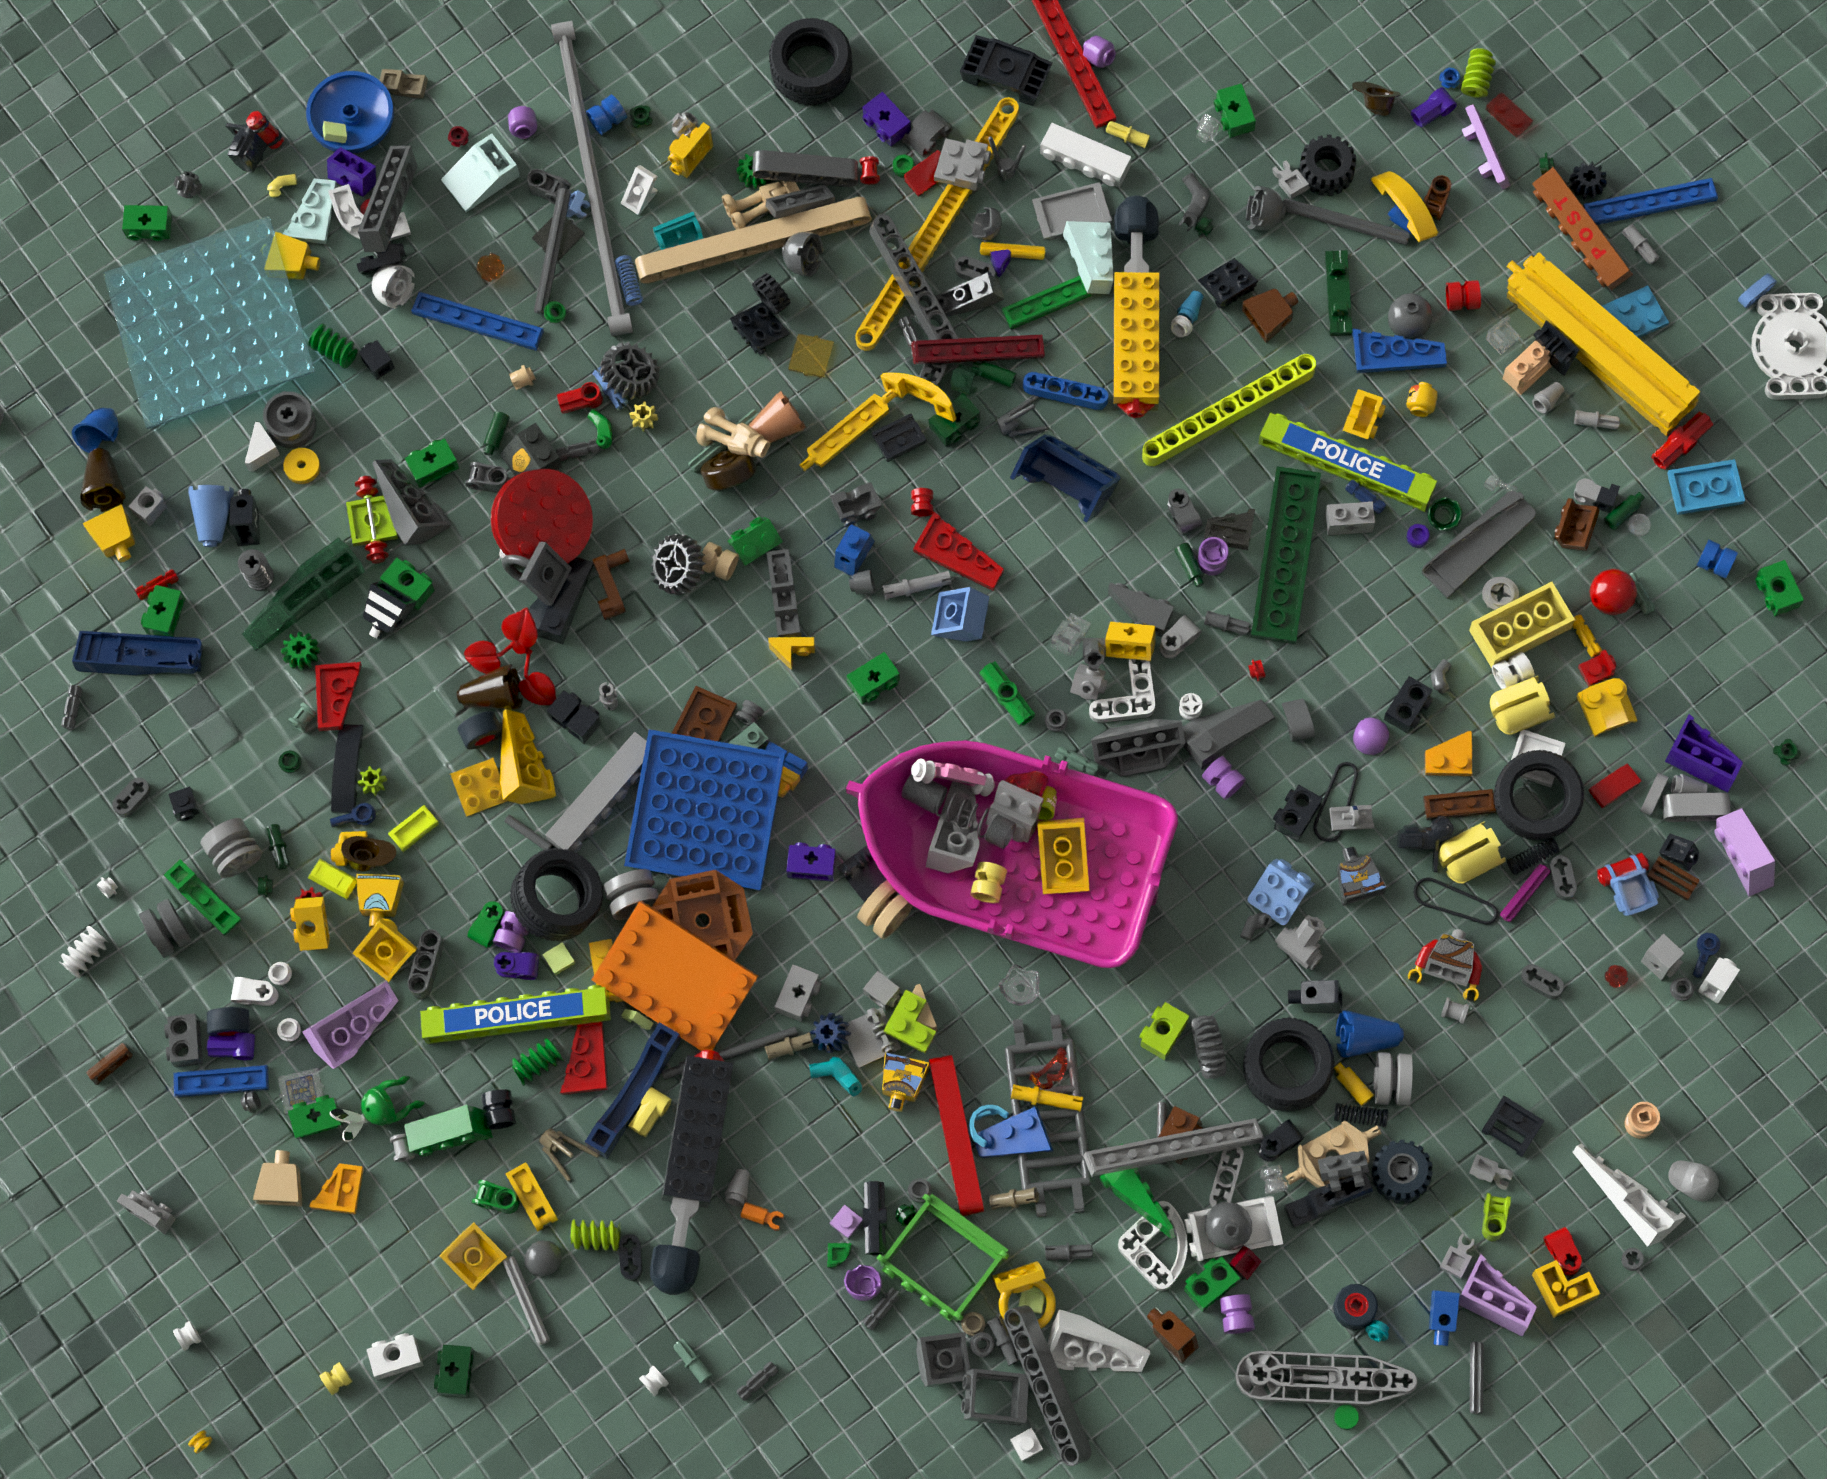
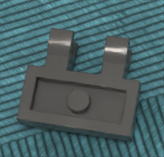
[1318,1150,1369,1192]

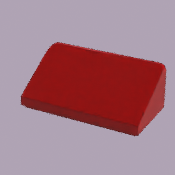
[904,150,941,197]

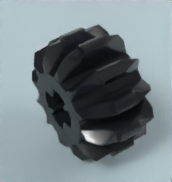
[1569,161,1607,200]

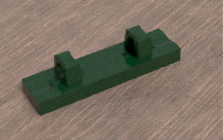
[1325,250,1352,336]

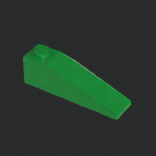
[1099,1144,1175,1239]

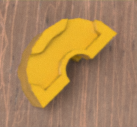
[1342,389,1386,439]

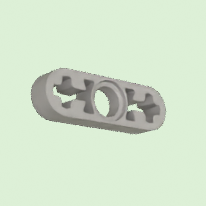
[1209,1147,1244,1208]

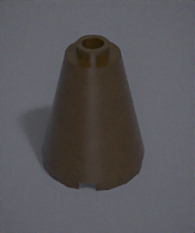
[80,448,126,512]
[457,664,523,710]

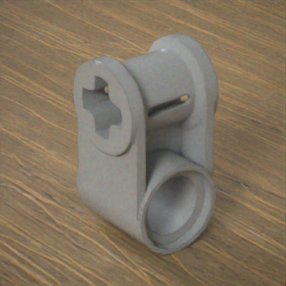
[1159,615,1202,659]

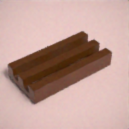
[1647,856,1699,901]

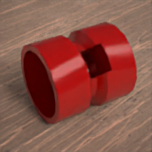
[1446,280,1481,311]

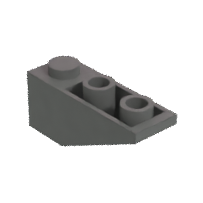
[935,273,1004,317]
[1108,582,1174,637]

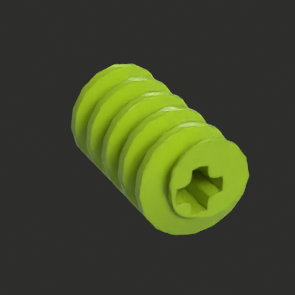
[1461,48,1496,98]
[571,1219,621,1251]

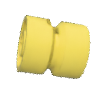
[970,862,1007,903]

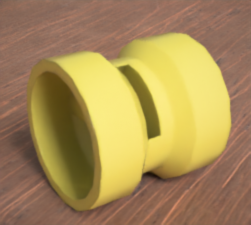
[319,1362,353,1395]

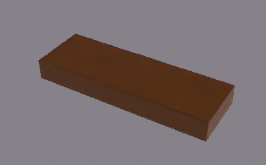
[1423,789,1496,820]

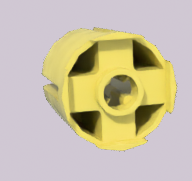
[1490,676,1555,735]
[1438,821,1506,884]

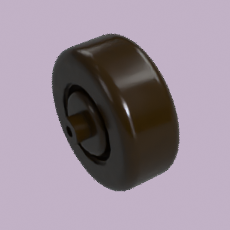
[701,450,756,491]

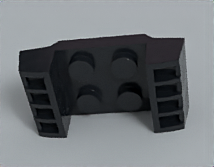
[959,35,1053,106]

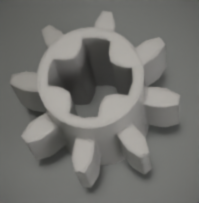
[671,112,698,138]

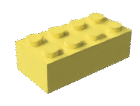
[1469,582,1575,668]

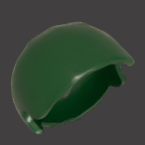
[1428,497,1463,532]

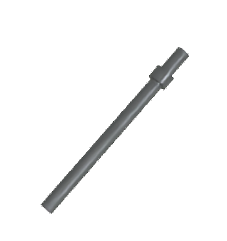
[662,1027,798,1080]

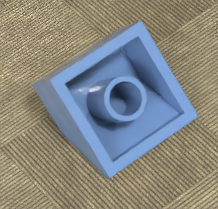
[931,587,989,641]

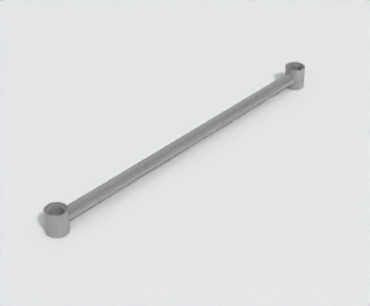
[551,21,633,337]

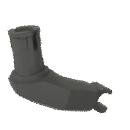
[1179,172,1211,231]

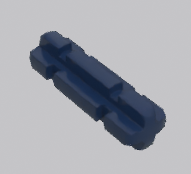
[1345,480,1386,514]

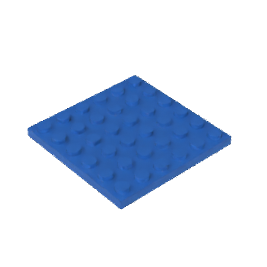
[624,729,785,890]

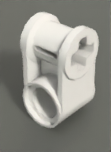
[231,977,278,1006]

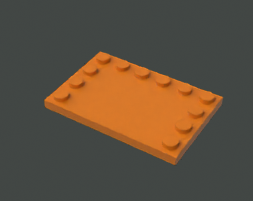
[591,901,759,1051]

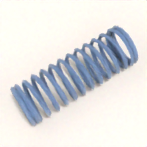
[615,255,643,306]

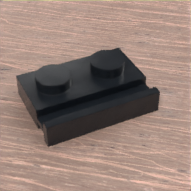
[872,413,927,462]

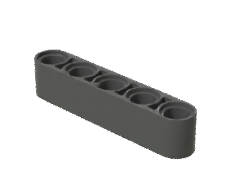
[753,150,858,187]

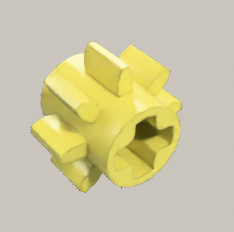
[630,402,658,431]

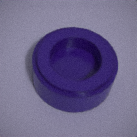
[1406,524,1430,548]

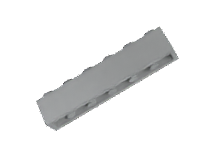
[545,732,647,853]

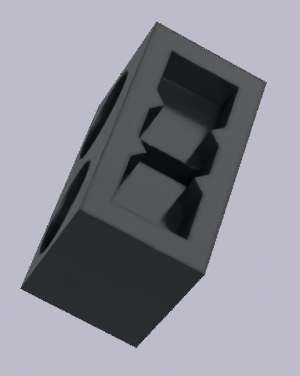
[1384,676,1433,734]
[1273,784,1323,842]

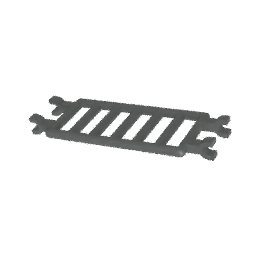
[1005,1014,1092,1217]

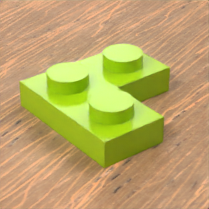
[884,990,936,1054]

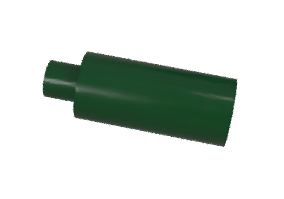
[971,361,1017,388]
[483,411,510,456]
[1604,492,1645,530]
[1174,543,1204,587]

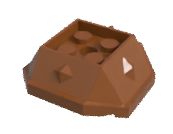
[652,870,753,960]

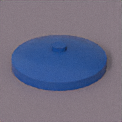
[306,71,394,153]

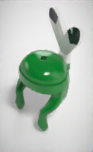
[330,1076,425,1142]

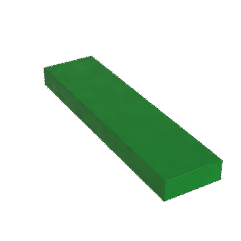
[1002,276,1092,330]

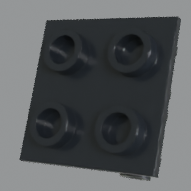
[1198,258,1258,309]
[730,302,790,355]
[1533,320,1580,376]
[837,846,887,903]

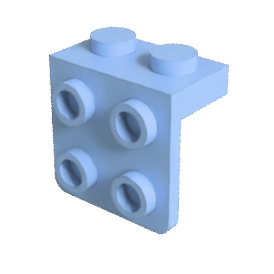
[1248,858,1315,925]

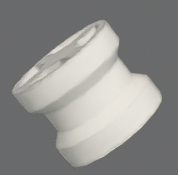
[1179,693,1203,720]
[173,1321,202,1351]
[639,1366,669,1396]

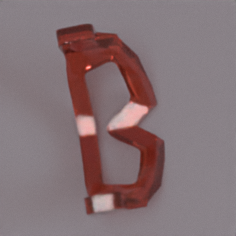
[1029,1047,1068,1090]

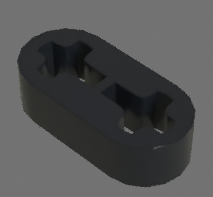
[619,1234,643,1281]

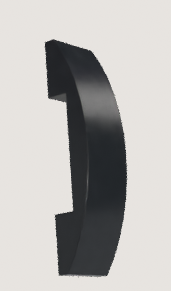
[331,724,364,813]

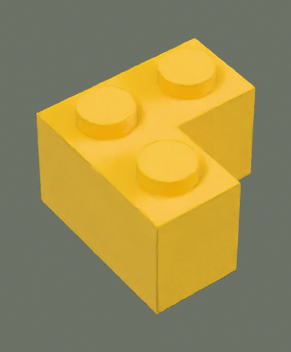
[1532,1260,1600,1318]

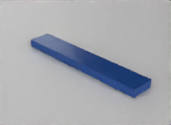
[1583,178,1718,225]
[411,292,544,351]

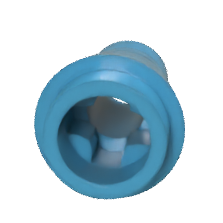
[1177,291,1204,323]

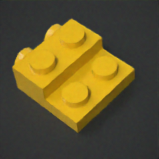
[668,122,713,178]

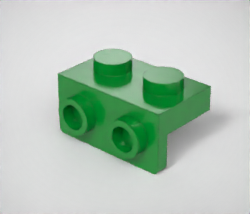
[727,516,783,566]

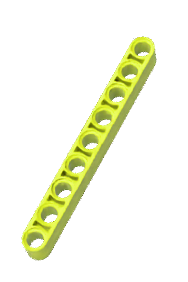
[1142,354,1316,467]

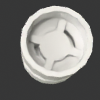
[1492,652,1535,689]

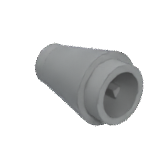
[1532,382,1564,413]
[1671,774,1707,794]
[724,1169,750,1206]

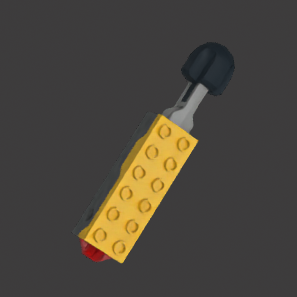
[1113,195,1159,418]

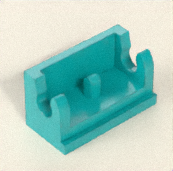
[653,211,704,250]

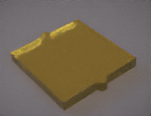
[788,333,834,378]

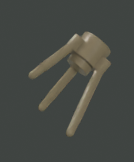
[539,1128,600,1181]

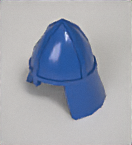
[72,408,119,453]

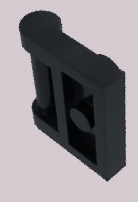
[1481,1096,1544,1157]

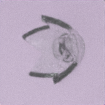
[999,964,1040,1006]

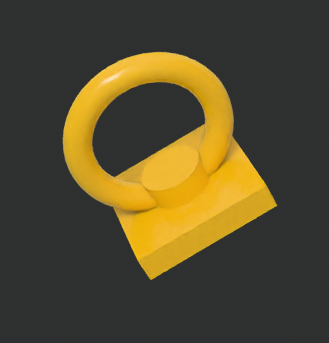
[992,1261,1056,1329]

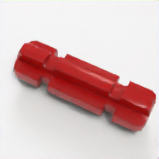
[135,569,179,600]

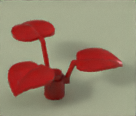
[464,607,557,705]

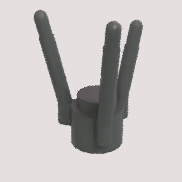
[988,136,1026,181]
[996,396,1049,438]

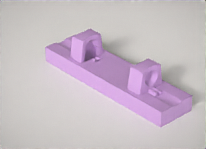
[1462,104,1511,189]

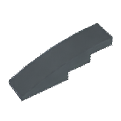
[767,549,801,637]

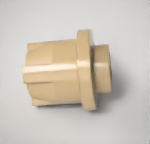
[509,365,536,390]

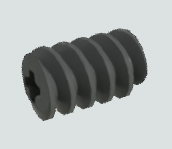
[238,549,274,591]

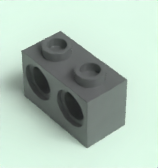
[164,1013,203,1067]

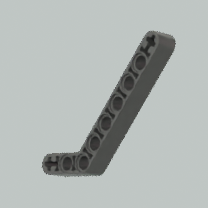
[869,214,958,386]

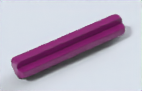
[1500,864,1550,922]

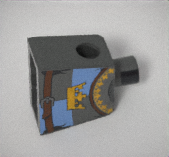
[1337,847,1387,906]

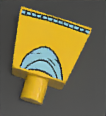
[356,874,404,928]

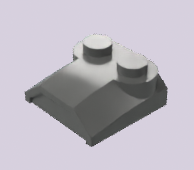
[916,1332,971,1387]

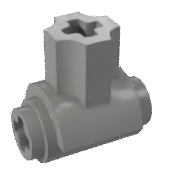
[1275,915,1327,970]

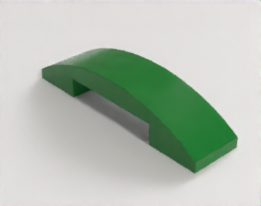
[164,859,241,936]

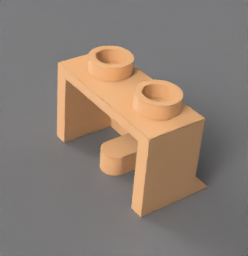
[1503,341,1552,395]

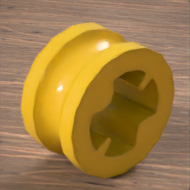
[188,1430,213,1454]

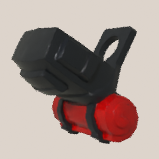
[226,111,284,172]

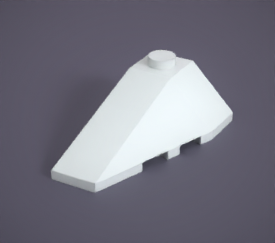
[1047,1309,1150,1372]

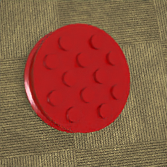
[491,469,593,563]

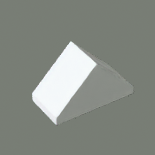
[245,422,280,472]

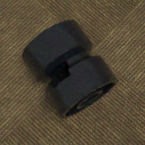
[481,1089,516,1130]

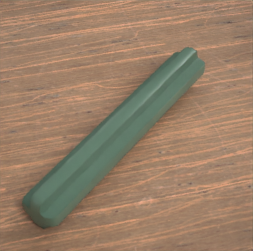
[688,409,759,473]

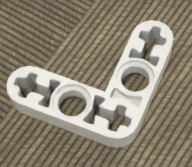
[1089,659,1155,723]

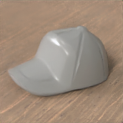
[1668,1160,1719,1202]

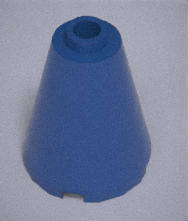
[1336,1010,1404,1058]

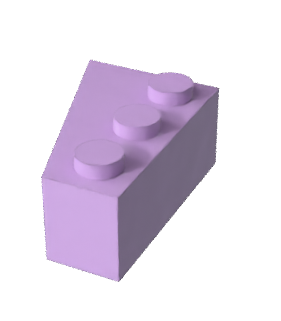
[1459,1254,1537,1336]

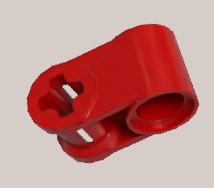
[1543,1227,1582,1276]

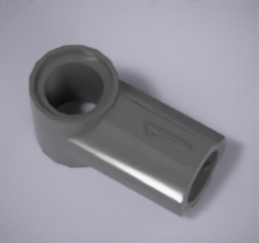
[1083,638,1106,669]

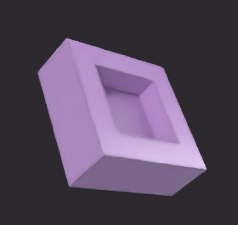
[830,1205,863,1239]

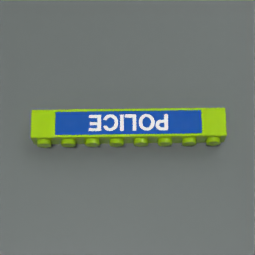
[1258,413,1437,512]
[420,985,611,1044]

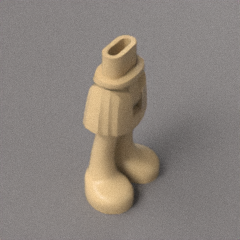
[722,181,800,230]
[696,407,770,458]

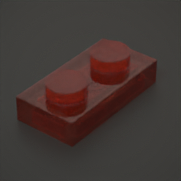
[1485,92,1533,138]

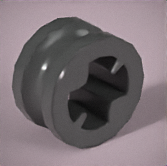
[1621,1248,1644,1271]

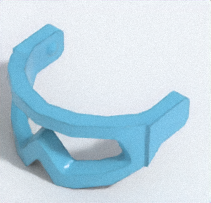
[968,1105,1009,1147]

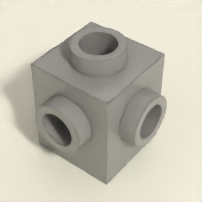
[1070,663,1108,700]

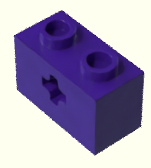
[862,91,911,146]
[327,147,376,197]
[786,842,836,882]

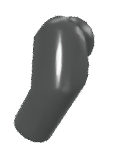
[1431,659,1452,694]
[1240,913,1272,941]

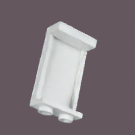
[1184,1196,1283,1261]

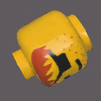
[1406,382,1438,417]

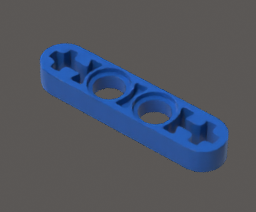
[1023,372,1108,410]

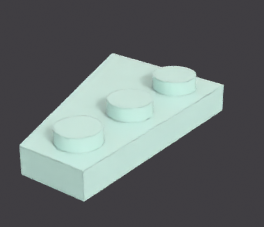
[283,178,337,244]

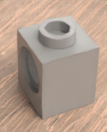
[129,486,167,526]
[863,971,900,1011]

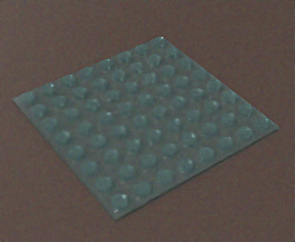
[103,216,315,429]

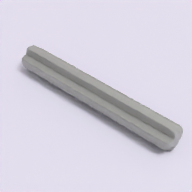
[503,1256,550,1345]

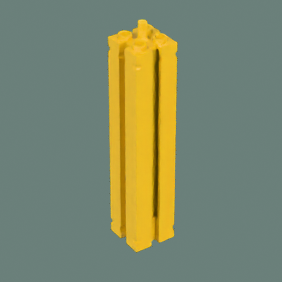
[1507,252,1700,436]

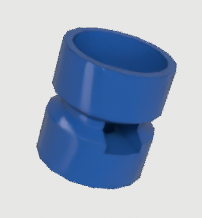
[586,94,627,135]
[1696,540,1738,579]

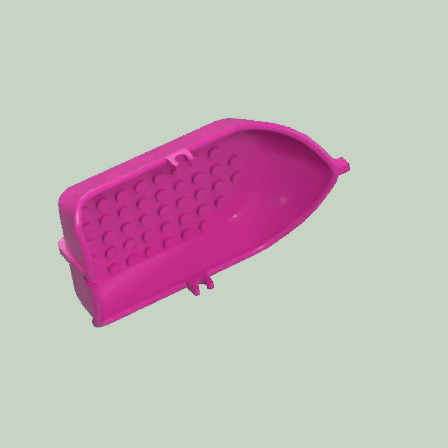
[846,740,1178,968]

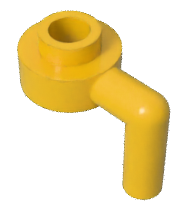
[331,831,368,866]

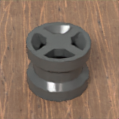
[735,700,764,726]

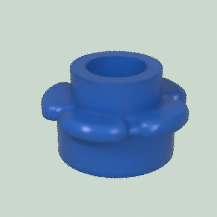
[1439,68,1461,89]

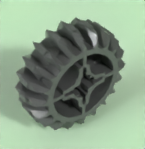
[600,341,660,400]
[649,534,706,595]
[1191,1015,1227,1079]

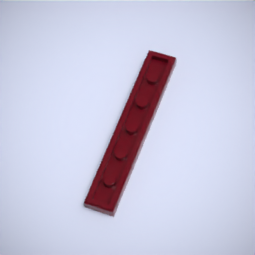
[911,334,1045,365]

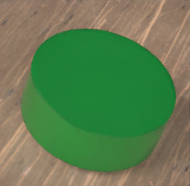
[892,154,914,178]
[1334,1404,1359,1430]

